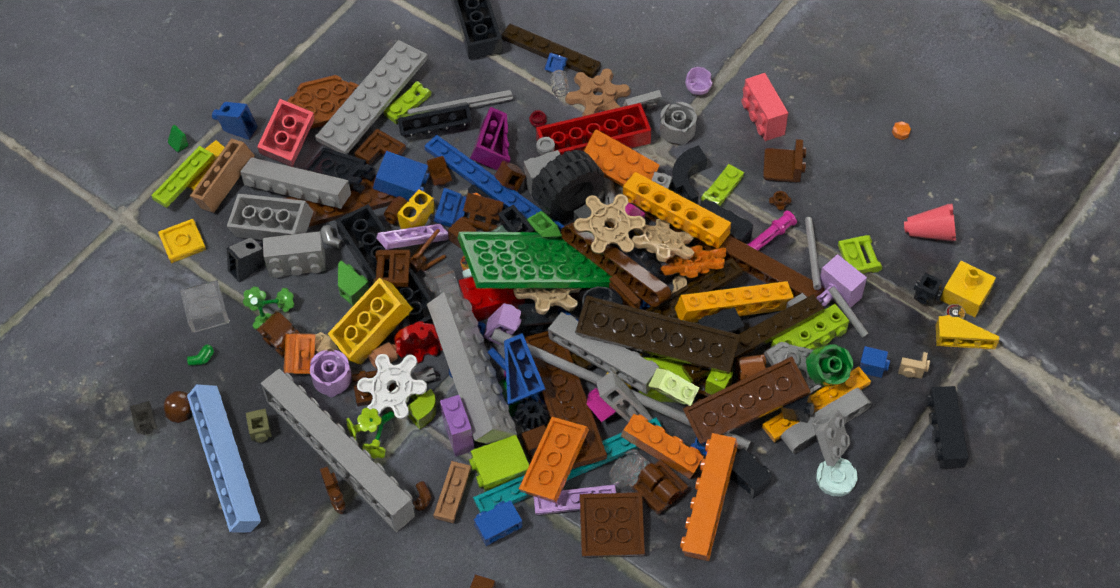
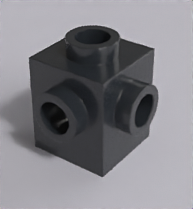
[913,272,943,307]

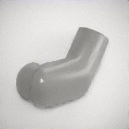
[320,225,343,249]

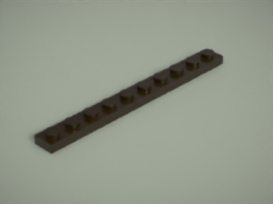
[571,258,743,370]

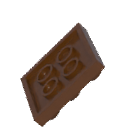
[580,492,645,557]

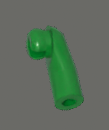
[187,344,214,366]

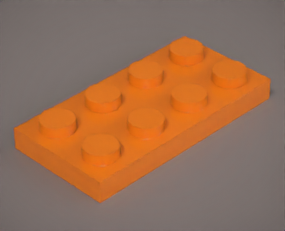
[584,129,660,187]
[519,417,589,503]

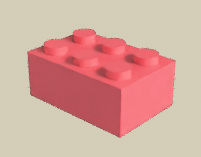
[741,73,788,141]
[257,99,315,167]

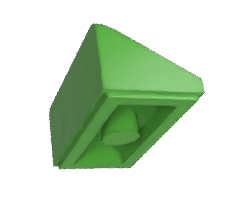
[527,211,561,237]

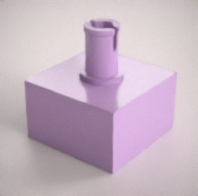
[817,254,867,308]

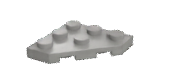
[764,342,830,395]

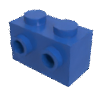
[474,500,522,546]

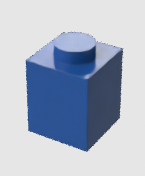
[860,346,890,378]

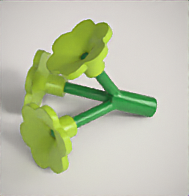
[346,408,395,459]

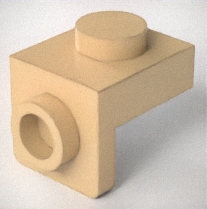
[315,332,339,354]
[898,352,930,379]

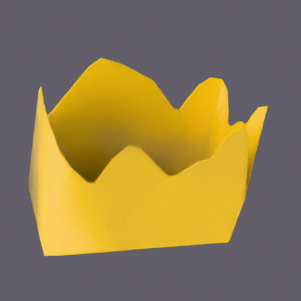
[397,189,435,229]

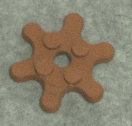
[565,68,631,116]

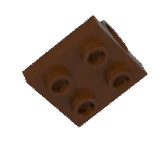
[630,459,688,515]

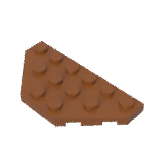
[287,75,359,129]

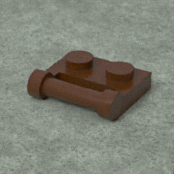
[374,250,410,287]

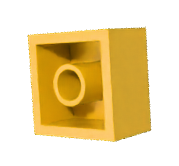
[940,261,996,317]

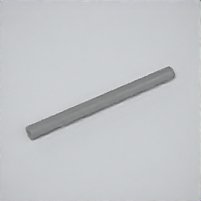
[805,217,821,290]

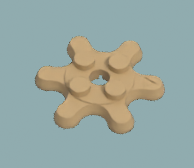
[574,194,645,254]
[632,219,694,262]
[514,288,582,315]

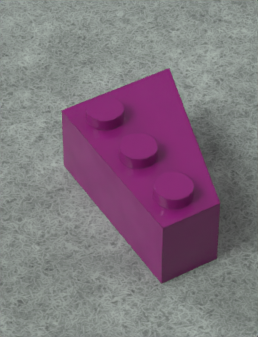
[470,107,510,170]

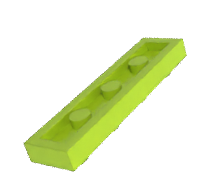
[151,146,215,208]

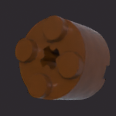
[257,311,300,358]

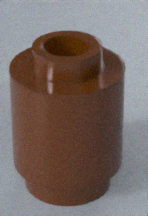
[384,196,408,224]

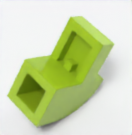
[407,389,437,430]

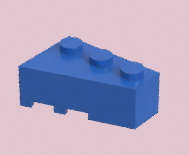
[504,333,545,406]

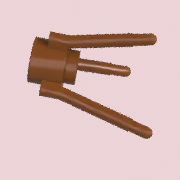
[410,229,446,272]

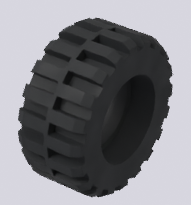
[531,150,604,221]

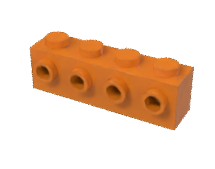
[621,414,704,479]

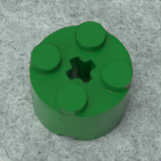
[806,344,853,386]

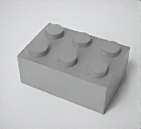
[263,231,326,278]

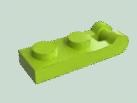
[383,81,431,124]
[701,164,744,206]

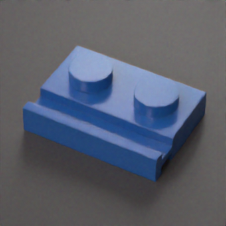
[433,188,466,227]

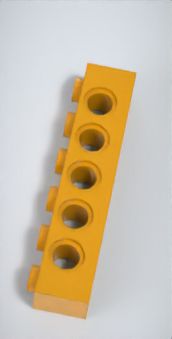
[623,172,731,249]
[675,281,794,323]

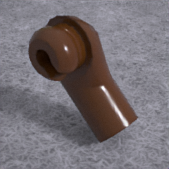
[413,481,431,511]

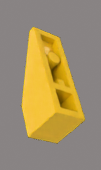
[936,315,999,350]

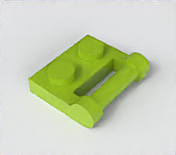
[838,235,882,273]

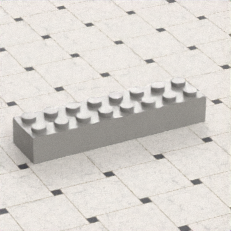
[427,292,517,444]

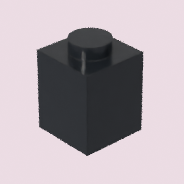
[781,394,814,422]

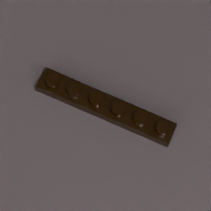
[501,23,601,78]

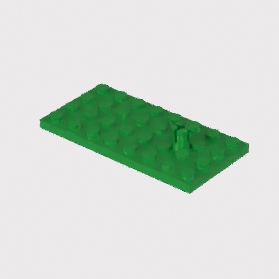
[458,232,612,289]

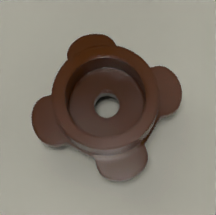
[769,191,791,210]

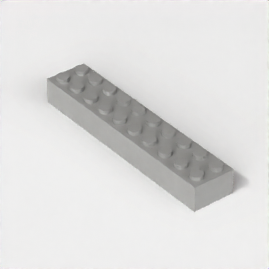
[261,369,415,533]

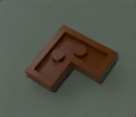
[355,129,406,165]

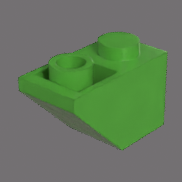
[338,261,369,306]

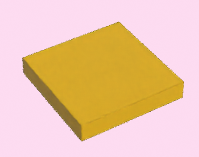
[158,219,206,263]

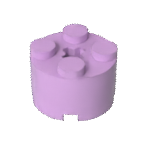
[310,350,352,397]

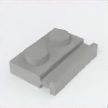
[622,90,662,109]

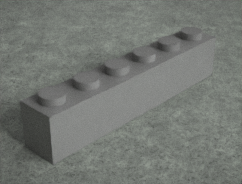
[240,157,351,209]
[548,312,659,394]

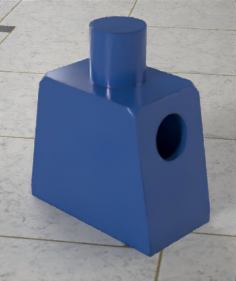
[212,102,258,140]

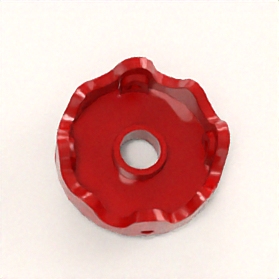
[394,322,443,364]

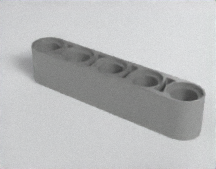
[781,388,872,454]

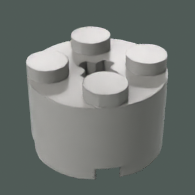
[660,102,697,145]

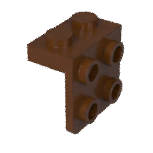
[763,139,806,182]

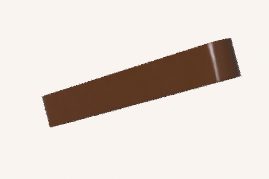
[561,221,671,307]

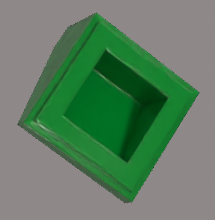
[168,125,188,153]

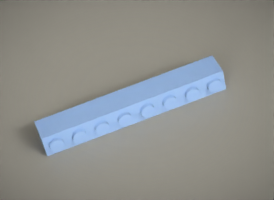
[187,384,261,532]

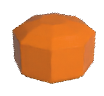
[892,121,911,140]

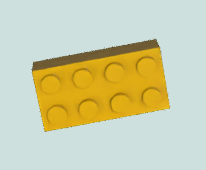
[328,278,413,365]

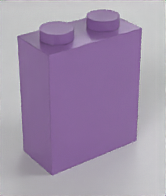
[440,395,474,457]

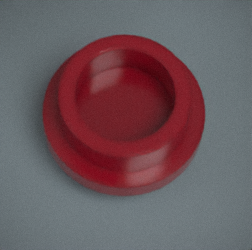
[529,110,547,127]

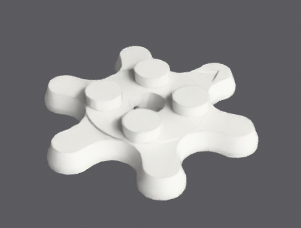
[357,354,427,419]

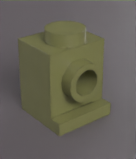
[246,409,272,443]

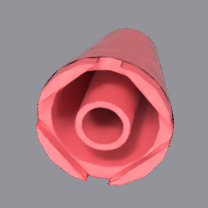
[904,204,956,241]

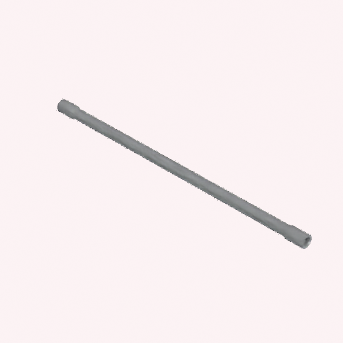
[491,328,751,451]

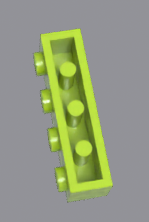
[771,304,849,350]

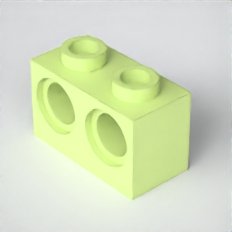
[648,368,699,406]

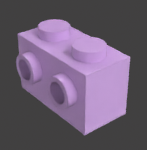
[483,303,521,345]

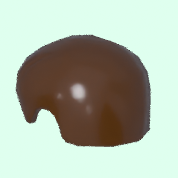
[164,391,192,423]

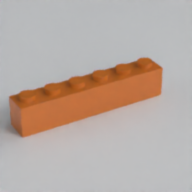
[680,433,738,561]

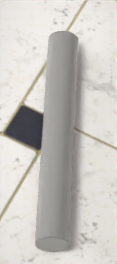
[828,286,868,337]

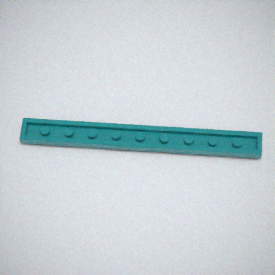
[473,417,662,513]

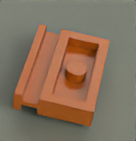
[284,333,315,374]

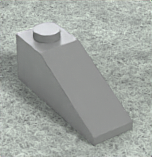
[596,371,652,422]

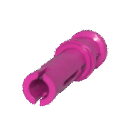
[747,211,797,250]

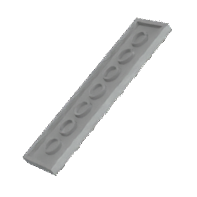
[315,40,428,154]

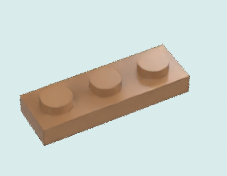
[434,461,471,523]

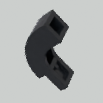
[672,145,707,204]

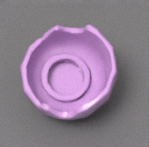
[685,67,713,96]

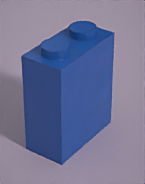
[373,151,429,201]

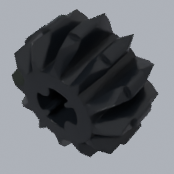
[515,398,549,431]

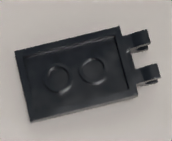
[303,147,376,193]

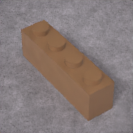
[190,139,255,213]

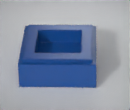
[545,53,567,75]

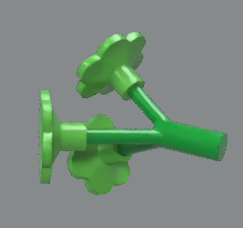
[243,286,294,330]

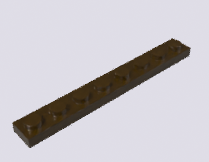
[682,294,825,384]

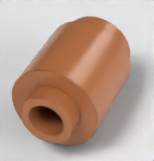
[368,342,398,369]

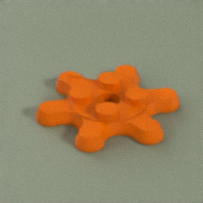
[661,245,727,278]

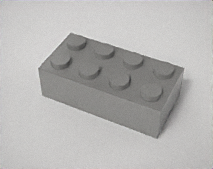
[227,194,313,240]

